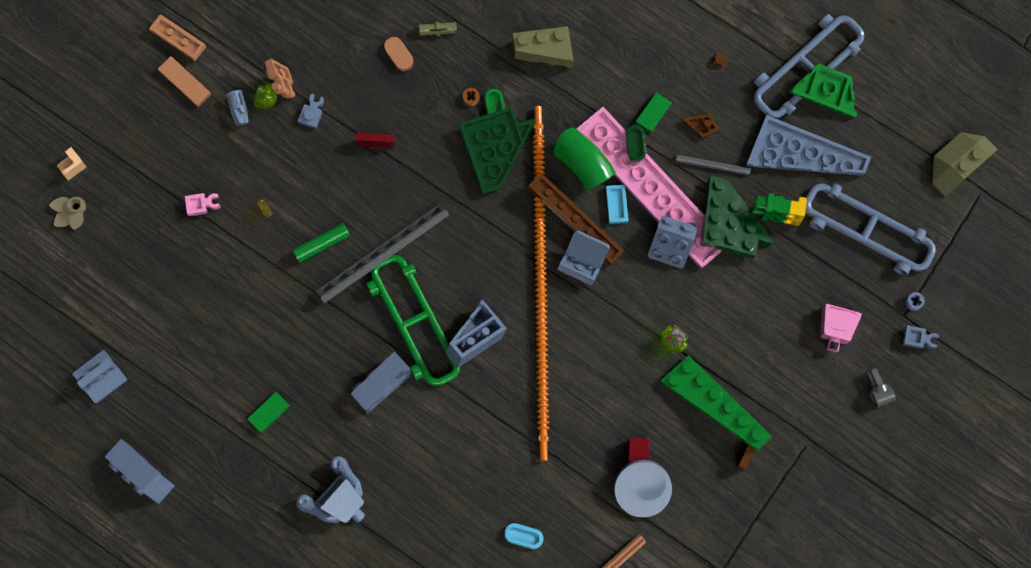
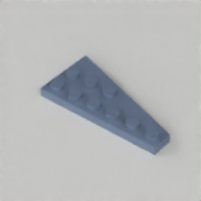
[746,115,871,176]

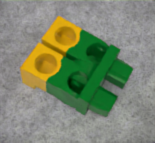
[752,193,807,226]

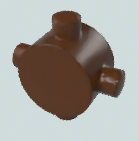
[712,53,728,68]

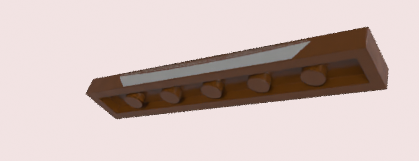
[527,173,624,265]

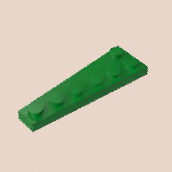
[661,355,772,451]

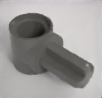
[867,369,896,408]

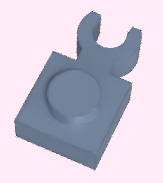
[298,94,324,129]
[903,325,939,349]

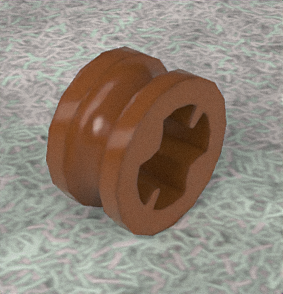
[463,88,480,106]

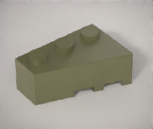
[512,26,574,69]

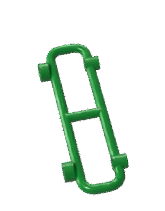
[366,255,460,386]

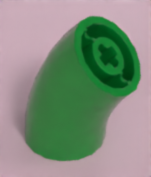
[554,128,616,190]

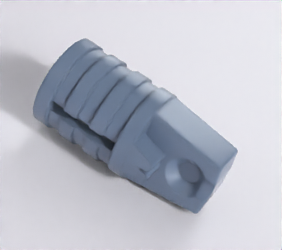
[226,90,249,126]

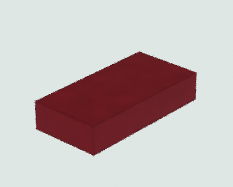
[356,133,395,148]

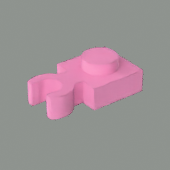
[185,193,220,216]

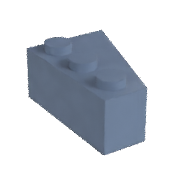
[446,300,507,368]
[351,351,411,414]
[105,439,175,504]

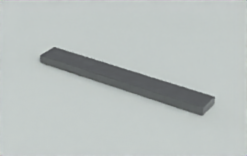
[315,204,449,303]

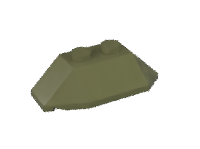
[932,132,998,198]

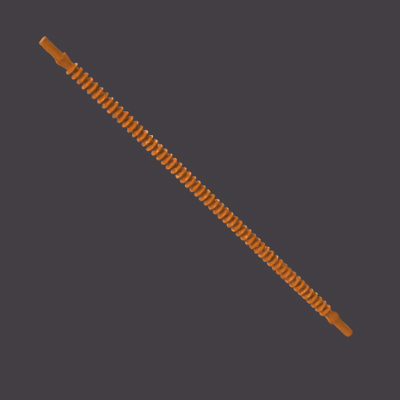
[533,106,549,461]

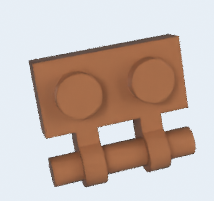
[265,59,295,99]

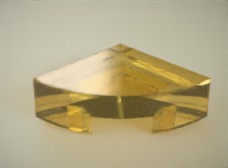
[257,198,273,218]

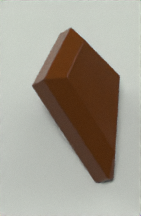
[683,114,719,139]

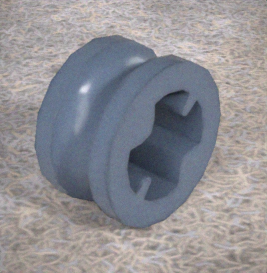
[905,292,925,311]

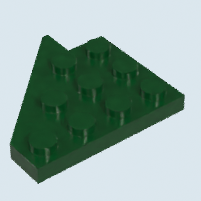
[459,107,534,195]
[701,175,773,259]

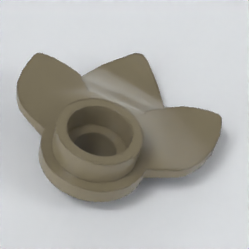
[49,197,86,230]

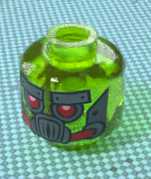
[660,325,688,353]

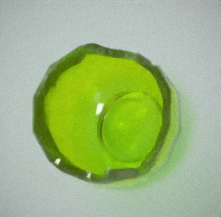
[254,81,278,109]

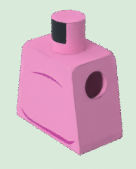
[820,304,862,352]

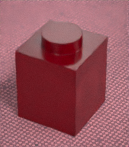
[627,438,650,464]

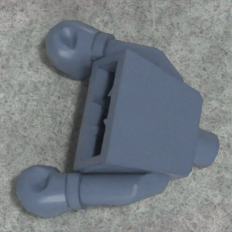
[296,456,365,523]

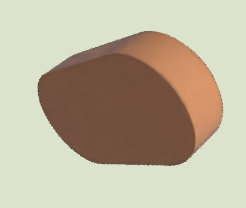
[384,37,413,71]

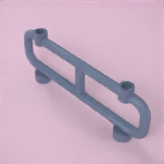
[754,14,864,118]
[806,183,936,276]

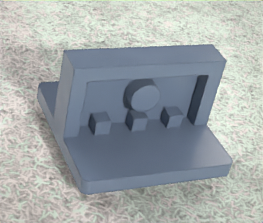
[73,350,127,404]

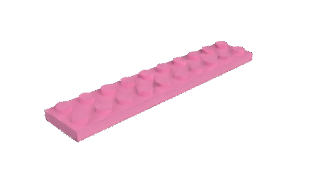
[577,107,722,269]

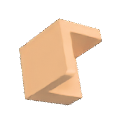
[57,147,86,180]

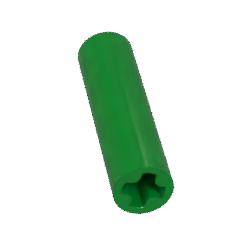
[293,223,350,263]

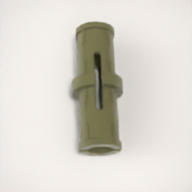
[419,21,457,36]

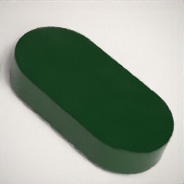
[625,125,647,163]

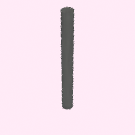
[675,155,751,175]

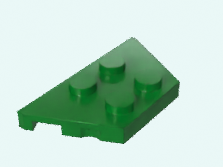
[790,63,857,118]

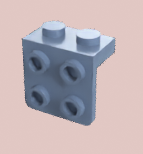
[648,215,697,268]
[557,231,610,286]

